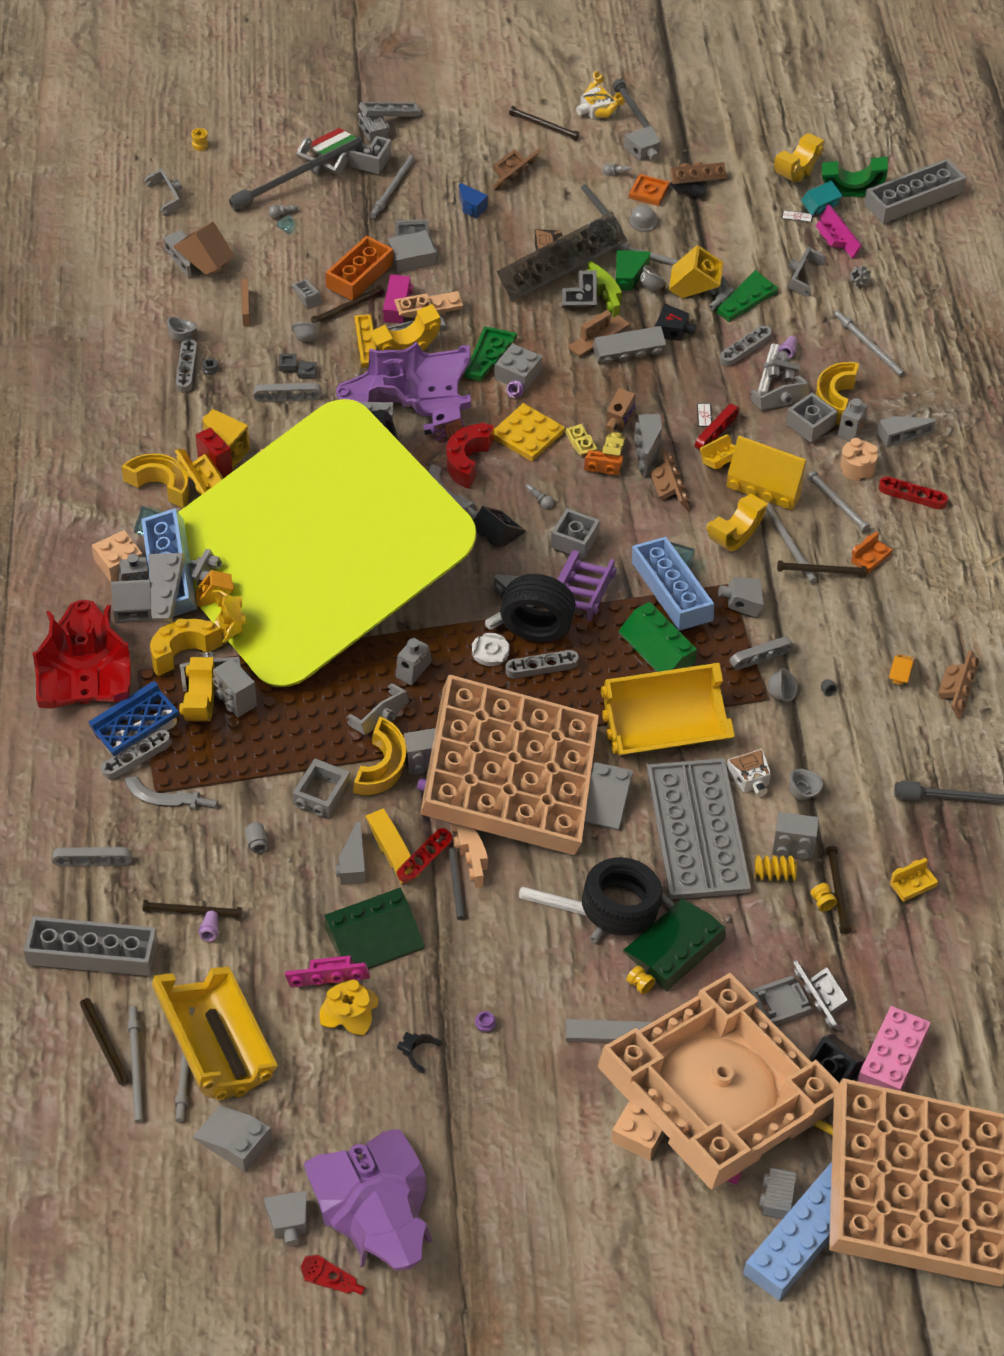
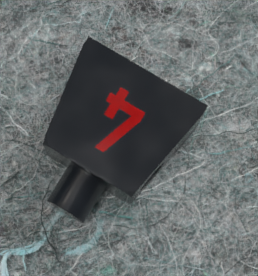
[655,304,697,341]

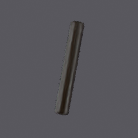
[205,1009,247,1080]

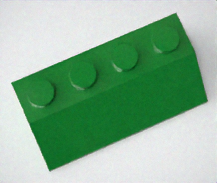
[619,601,697,672]

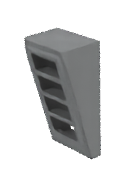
[291,279,322,309]

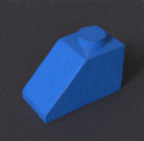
[459,183,488,219]

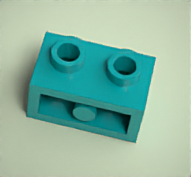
[801,180,842,215]

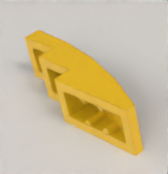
[365,808,420,884]

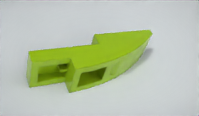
[586,262,622,318]

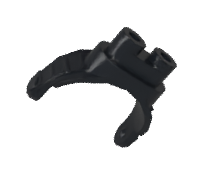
[397,1032,442,1073]

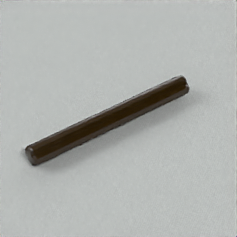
[80,998,130,1085]

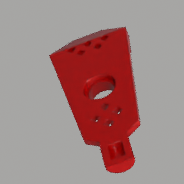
[300,1255,366,1295]

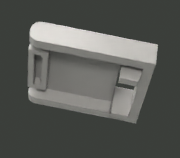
[749,975,813,1026]

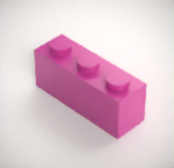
[383,274,413,323]

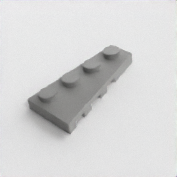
[148,553,186,622]

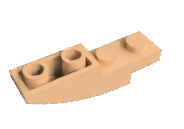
[395,291,463,318]
[450,822,488,888]

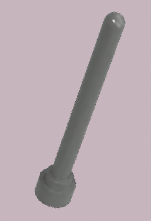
[612,79,650,128]

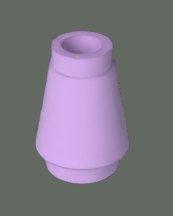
[779,336,797,358]
[198,911,219,942]

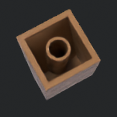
[173,221,235,275]

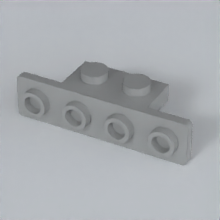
[793,960,850,1032]

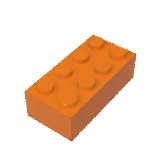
[325,235,394,300]

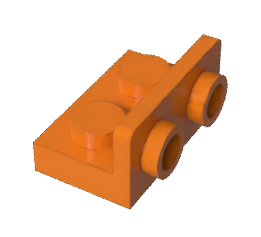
[851,531,892,574]

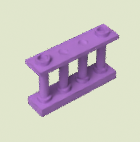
[548,550,617,621]

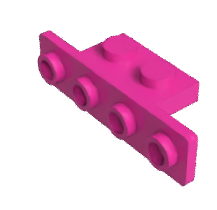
[816,205,862,258]
[285,956,371,987]

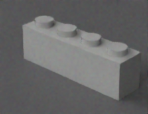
[592,326,666,364]

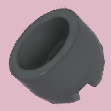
[821,679,837,696]

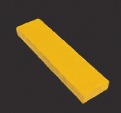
[354,314,377,368]

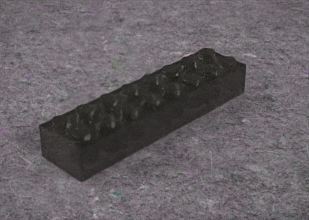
[497,211,627,302]

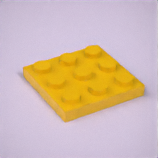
[494,403,565,462]

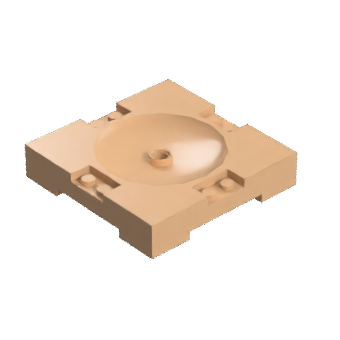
[598,973,839,1190]

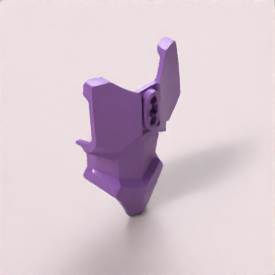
[336,342,472,416]
[304,1129,433,1270]

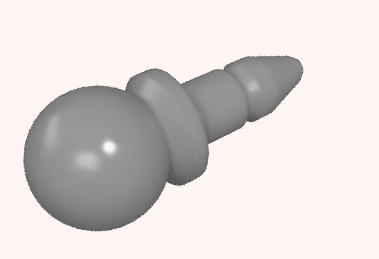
[602,164,632,176]
[268,205,299,218]
[526,484,555,510]

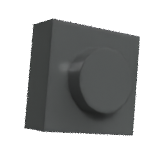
[279,354,297,371]
[298,361,317,379]

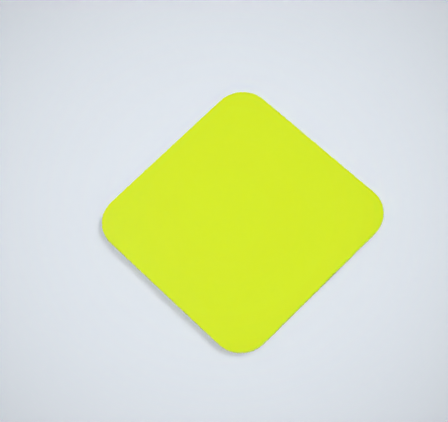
[179,399,476,687]

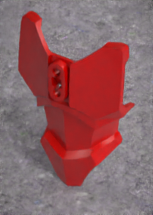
[33,600,131,709]

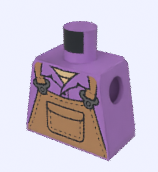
[423,405,464,443]

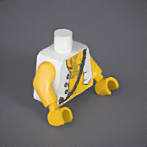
[576,71,625,120]

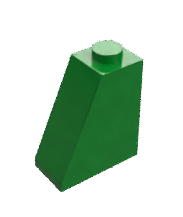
[615,250,650,291]

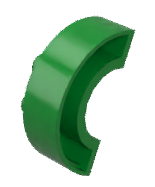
[822,156,888,197]

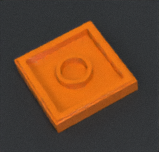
[629,174,670,206]

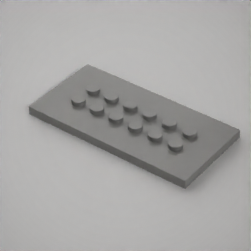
[646,758,751,900]

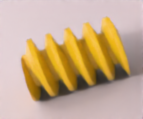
[754,855,797,881]

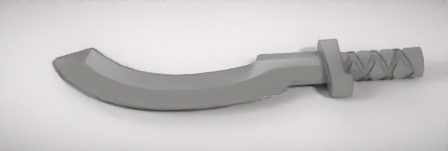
[429,464,477,519]
[125,776,218,809]

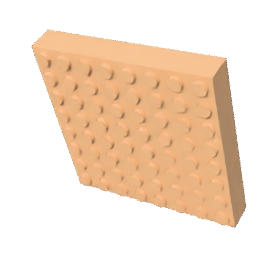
[420,674,599,855]
[829,1078,1004,1287]

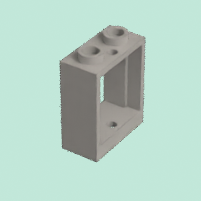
[293,758,351,818]

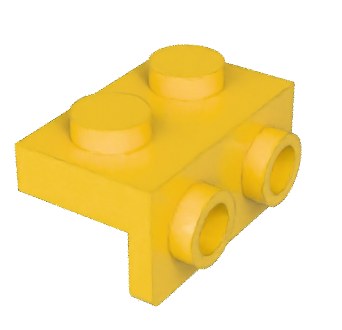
[700,434,735,469]
[890,858,938,902]

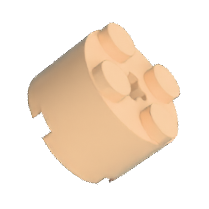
[840,438,878,481]

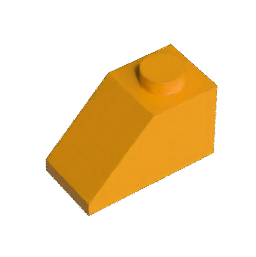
[195,570,234,607]
[889,653,916,685]

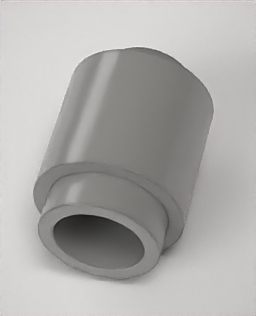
[245,822,268,853]

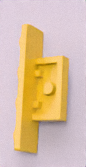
[175,449,223,495]

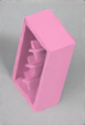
[858,1006,930,1091]

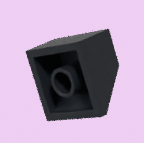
[473,506,526,546]
[809,1034,866,1083]

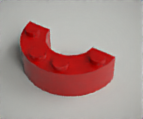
[446,423,494,489]

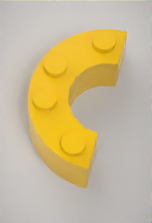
[774,133,824,182]
[370,304,441,351]
[815,362,859,425]
[121,453,190,508]
[706,493,768,551]
[150,619,223,676]
[180,657,214,721]
[353,716,406,795]

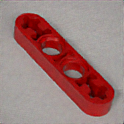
[694,403,740,450]
[879,476,948,510]
[397,828,452,883]

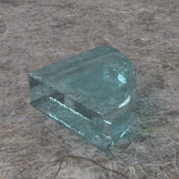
[277,215,294,234]

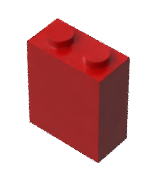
[195,427,233,479]

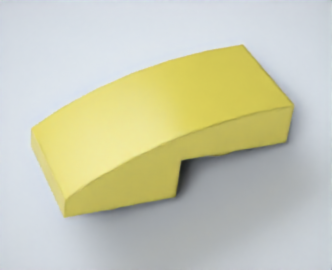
[565,424,597,456]
[602,432,626,456]

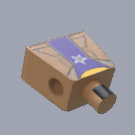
[605,387,636,432]

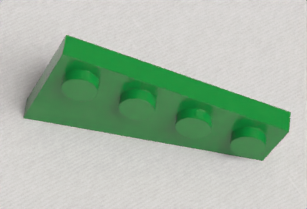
[717,270,778,322]
[464,326,517,381]

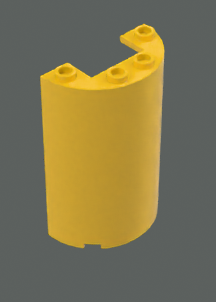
[601,663,735,756]
[152,966,278,1101]

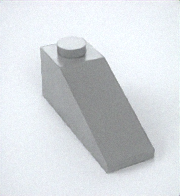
[163,230,191,279]
[877,416,936,447]
[336,822,365,885]

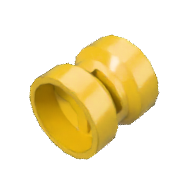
[191,128,208,151]
[810,883,837,912]
[626,965,656,995]

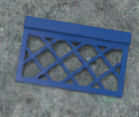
[88,681,180,756]

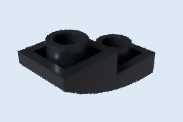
[670,182,707,199]

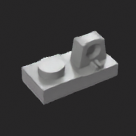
[395,219,429,236]

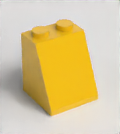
[669,245,724,298]
[202,409,250,469]

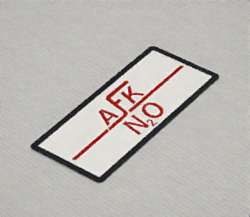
[782,210,813,222]
[697,403,712,427]

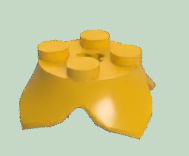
[212,590,246,643]
[319,979,379,1036]

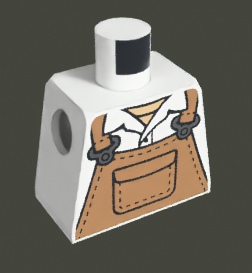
[727,749,770,797]

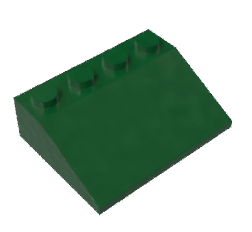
[324,888,425,969]
[623,899,726,992]

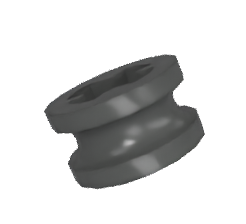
[202,358,218,375]

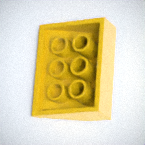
[726,436,806,511]

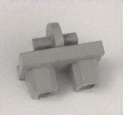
[764,351,800,381]
[189,549,222,586]

